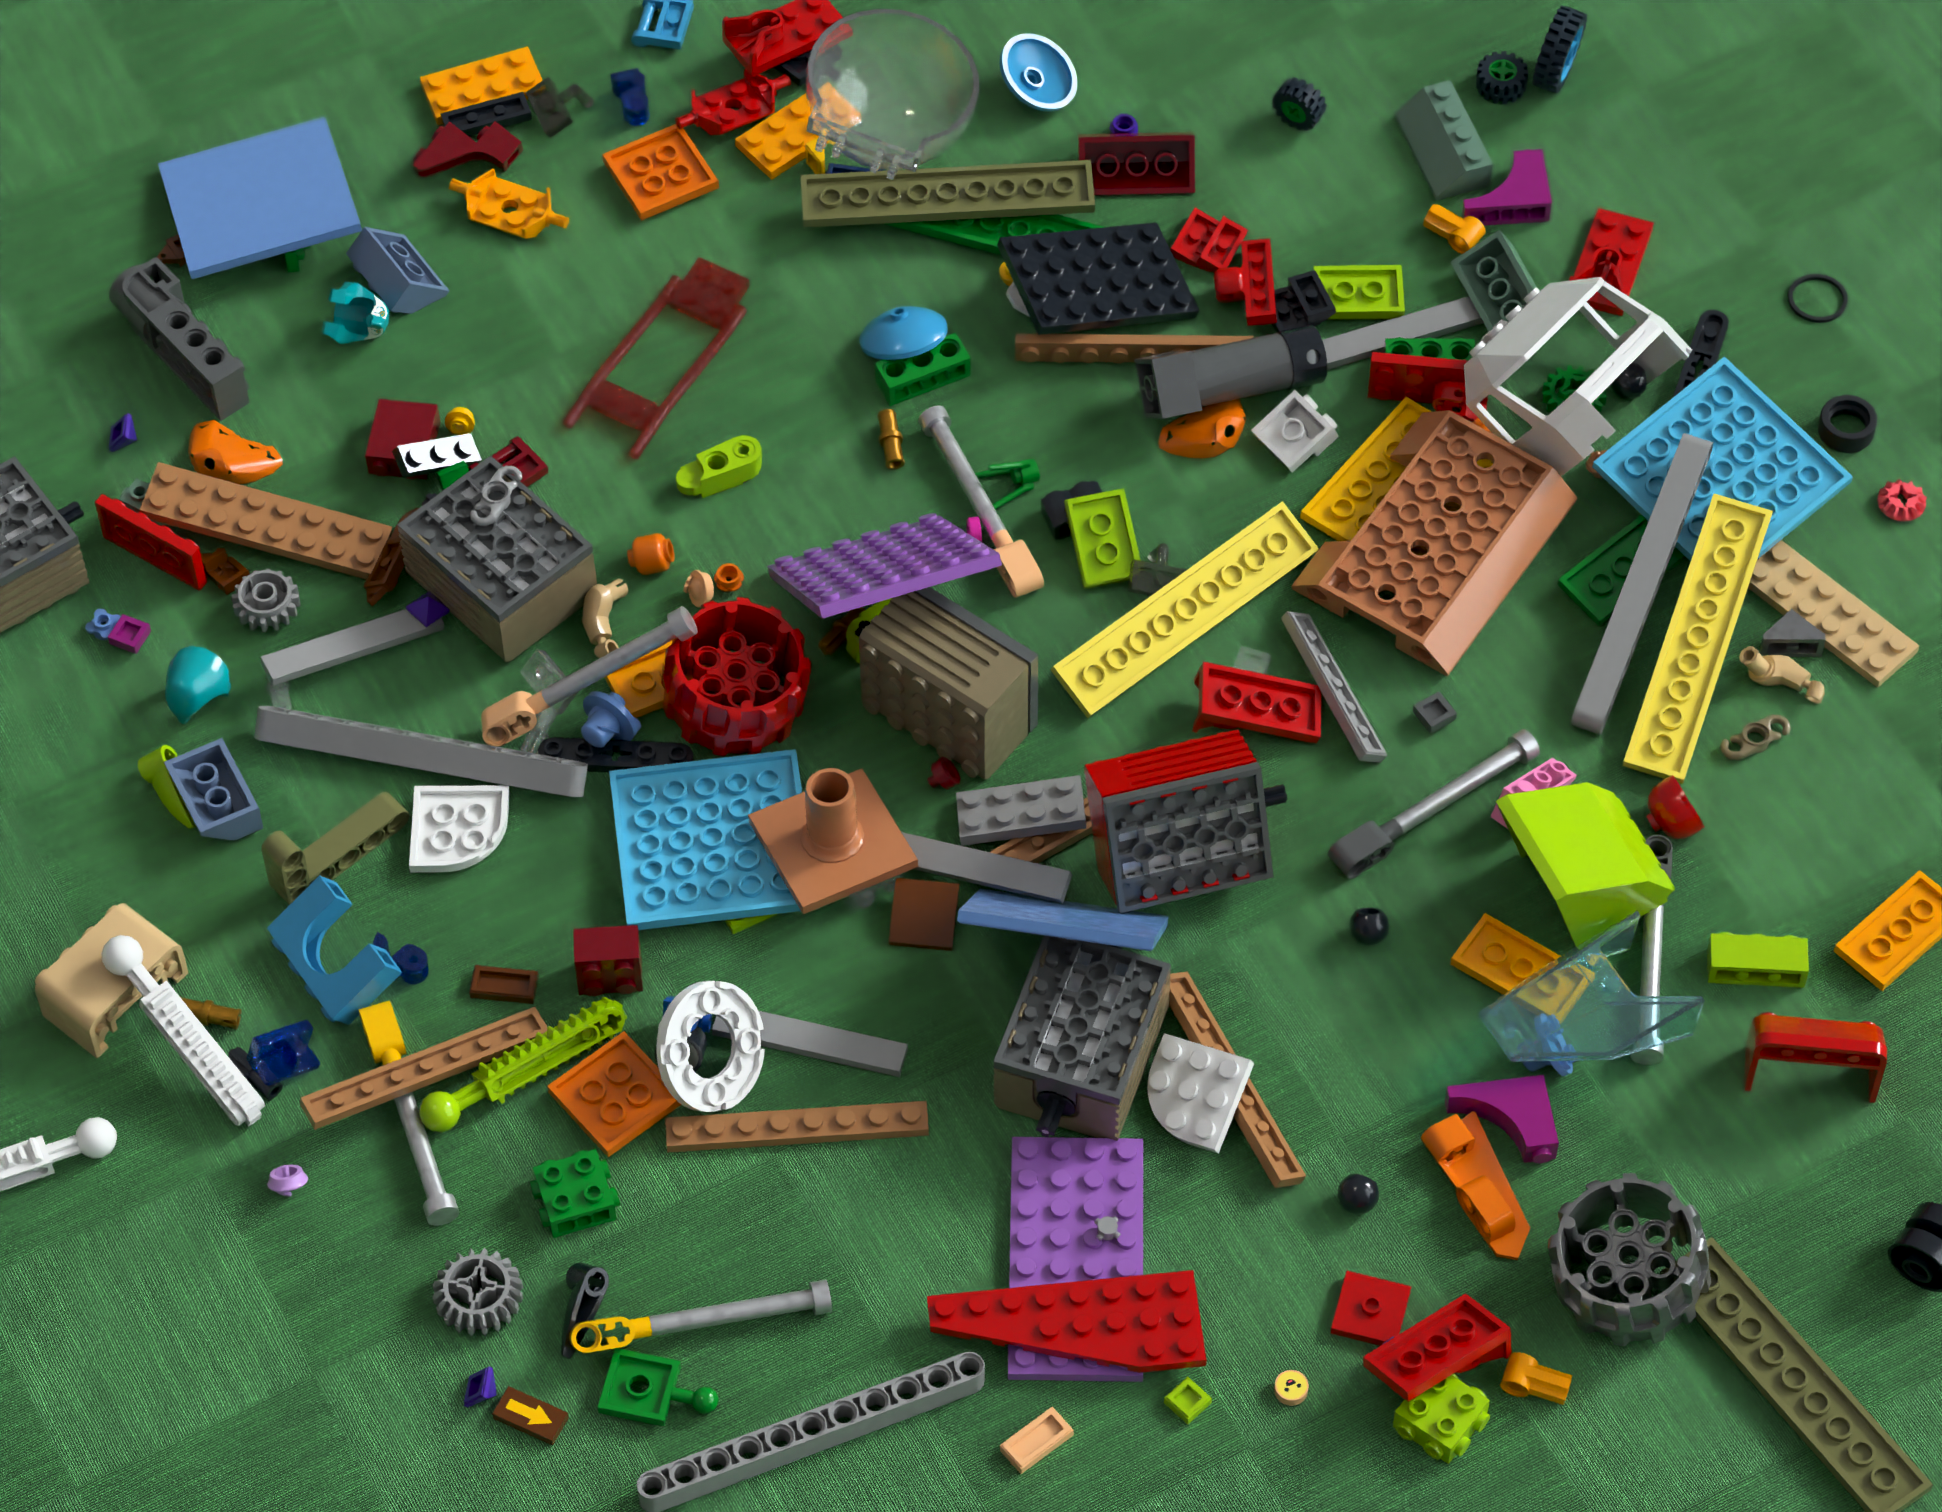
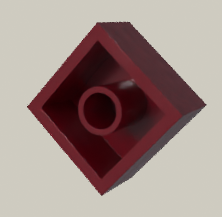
[573,925,643,996]

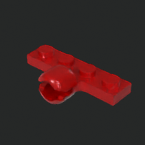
[1214,238,1277,326]

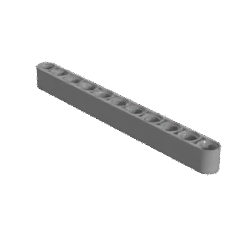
[1571,433,1713,735]
[254,706,588,797]
[636,1352,985,1512]

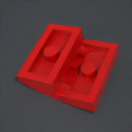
[1170,207,1249,273]

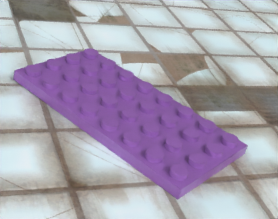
[1008,1137,1143,1382]

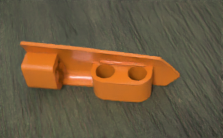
[1421,1111,1530,1260]

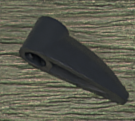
[561,1262,609,1359]

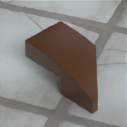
[200,548,250,595]

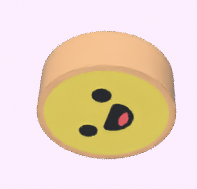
[1274,1370,1309,1406]

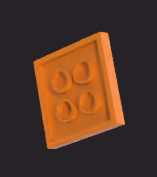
[602,124,719,221]
[547,1031,682,1157]

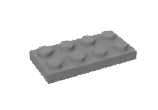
[956,775,1087,846]

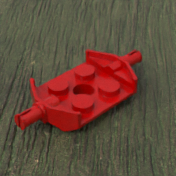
[675,69,791,135]

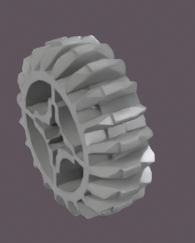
[433,1248,523,1336]

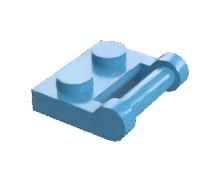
[631,0,694,50]

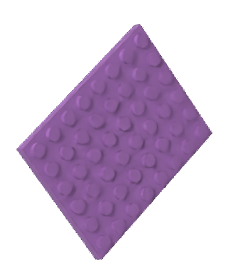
[767,513,1002,618]

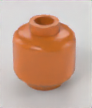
[627,533,675,575]

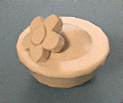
[683,570,714,607]

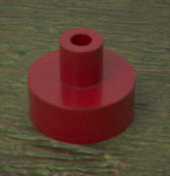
[927,757,960,790]

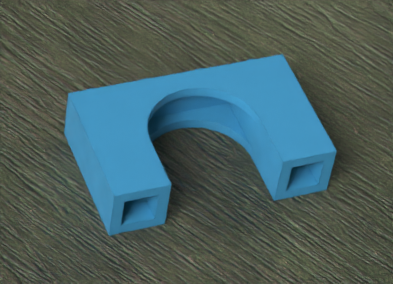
[267,875,402,1025]

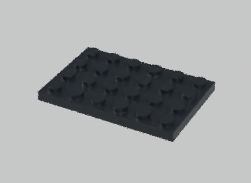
[997,222,1200,335]

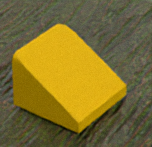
[805,136,825,174]

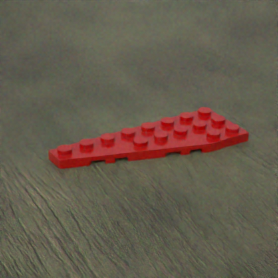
[927,1270,1207,1373]

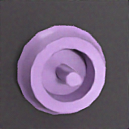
[267,1164,308,1197]

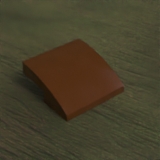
[889,878,960,951]

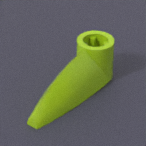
[137,745,196,829]

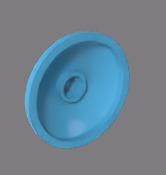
[999,33,1077,112]
[859,306,948,360]

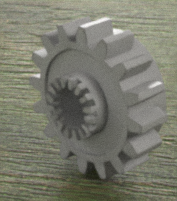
[232,569,301,632]

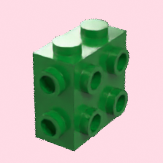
[529,1149,620,1238]

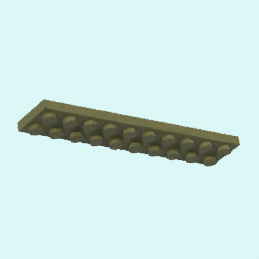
[800,160,1095,228]
[1660,1237,1933,1512]

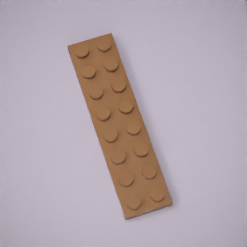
[140,462,392,579]

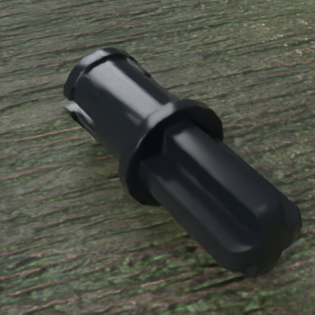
[228,1047,283,1100]

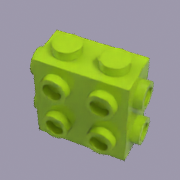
[1393,1373,1490,1464]

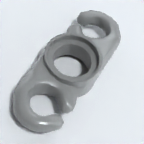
[470,465,523,526]

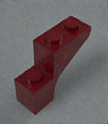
[412,121,523,178]

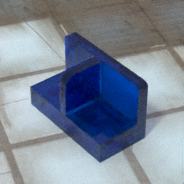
[246,1019,321,1086]

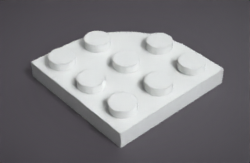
[409,785,510,873]
[1147,1033,1254,1154]

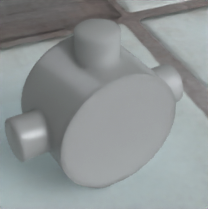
[1094,1216,1121,1241]

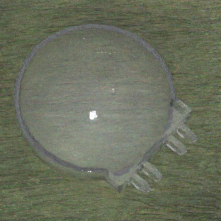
[805,9,979,180]

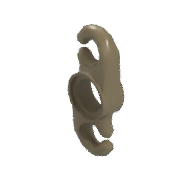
[1720,714,1791,761]

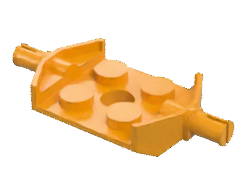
[449,169,569,239]

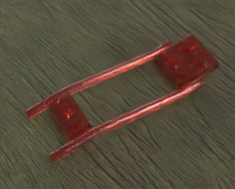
[562,257,750,460]

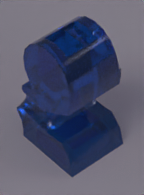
[610,68,650,126]
[372,932,429,984]

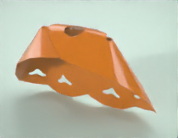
[1158,399,1246,459]
[188,420,283,484]

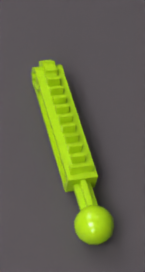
[419,997,627,1132]

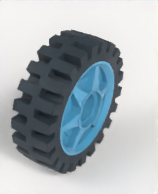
[1532,5,1587,94]

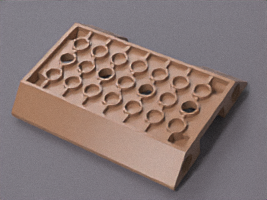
[1291,410,1577,677]

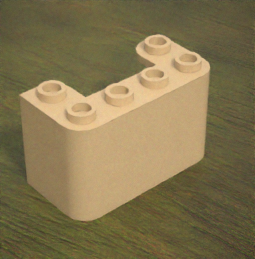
[35,903,188,1058]

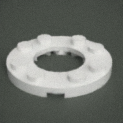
[656,981,765,1112]

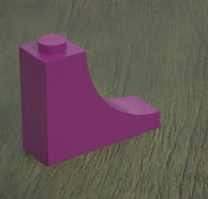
[1462,149,1552,226]
[1445,1075,1559,1164]

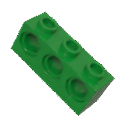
[874,332,971,406]
[1384,337,1475,361]

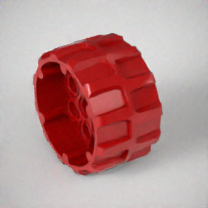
[661,597,811,757]

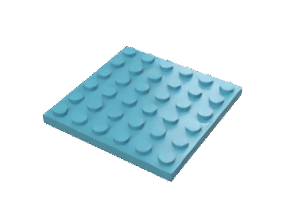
[1592,356,1853,561]
[609,749,802,930]

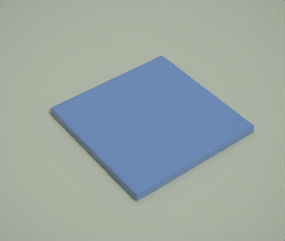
[158,117,362,279]
[957,888,1169,951]

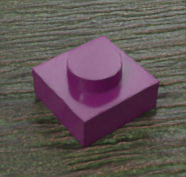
[108,614,151,654]

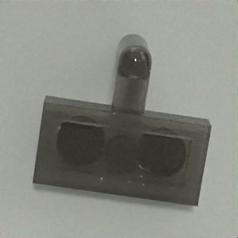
[525,77,594,138]
[1128,543,1188,596]

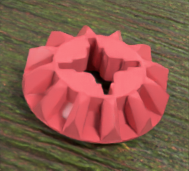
[1877,478,1927,521]

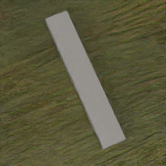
[1323,296,1484,370]
[261,609,444,686]
[1281,611,1387,763]
[901,832,1073,904]
[712,1011,908,1077]

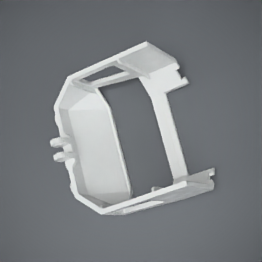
[1464,277,1692,476]

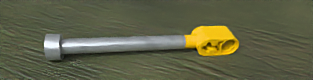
[358,1000,459,1226]
[569,1279,832,1353]

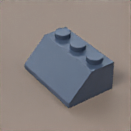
[346,227,449,314]
[164,738,263,841]

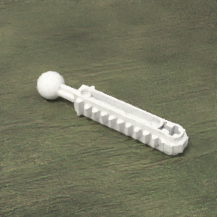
[101,935,265,1126]
[0,1117,117,1192]

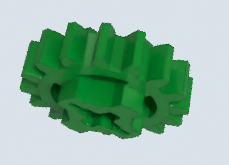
[1542,364,1607,414]

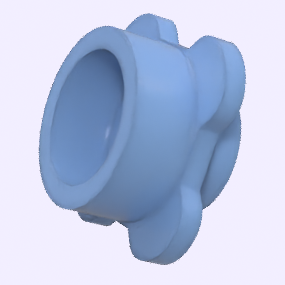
[85,609,121,640]

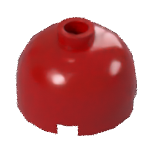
[1646,775,1705,839]

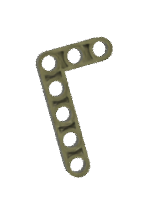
[261,792,410,905]

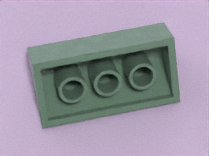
[1394,80,1493,201]
[1451,230,1561,335]

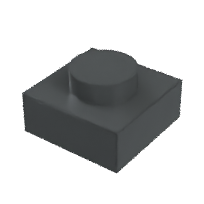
[1413,691,1457,734]

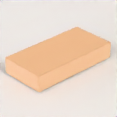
[1000,1407,1074,1474]

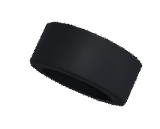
[1818,394,1878,453]

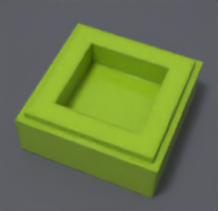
[1164,1376,1212,1424]

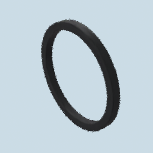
[1788,274,1848,323]

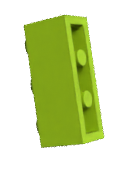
[1707,932,1809,988]

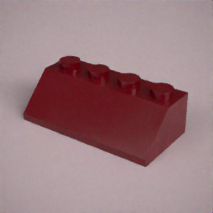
[1077,132,1195,195]

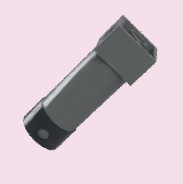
[1134,325,1327,419]

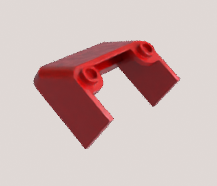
[1744,1012,1887,1103]

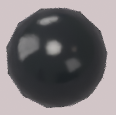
[1611,362,1647,400]
[1349,907,1390,946]
[1337,1174,1379,1214]

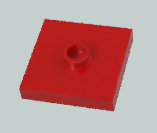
[1331,1271,1412,1346]

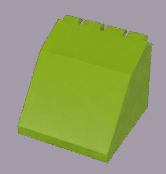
[1496,782,1675,952]

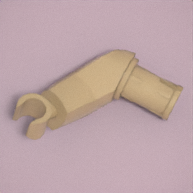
[582,579,628,658]
[1739,646,1825,704]

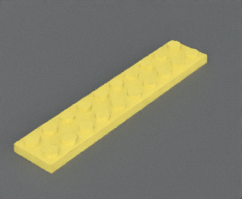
[1623,494,1773,784]
[1050,501,1319,718]

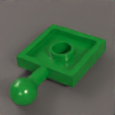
[598,1348,719,1427]

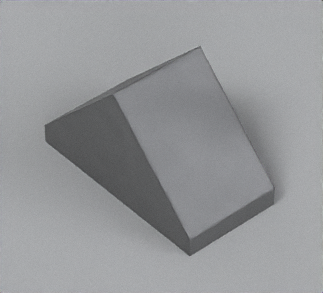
[1759,609,1826,657]

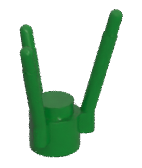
[975,458,1040,510]

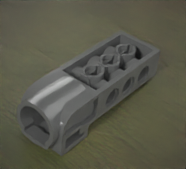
[109,257,250,421]

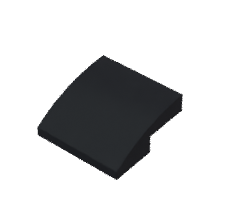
[1271,270,1336,332]

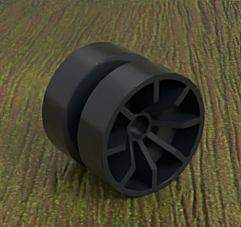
[1888,1202,1942,1292]

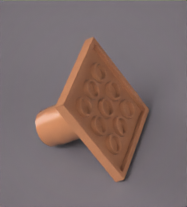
[748,768,918,915]

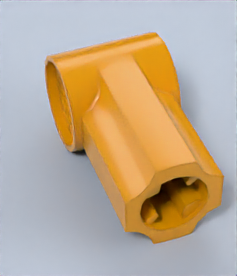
[1423,204,1486,254]
[1500,1352,1573,1405]

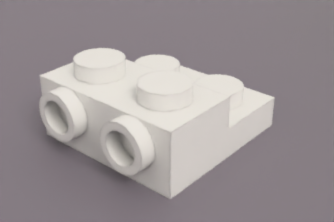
[1251,390,1339,473]

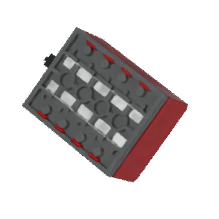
[1084,729,1288,913]

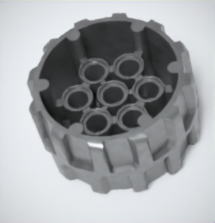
[1548,1173,1711,1346]

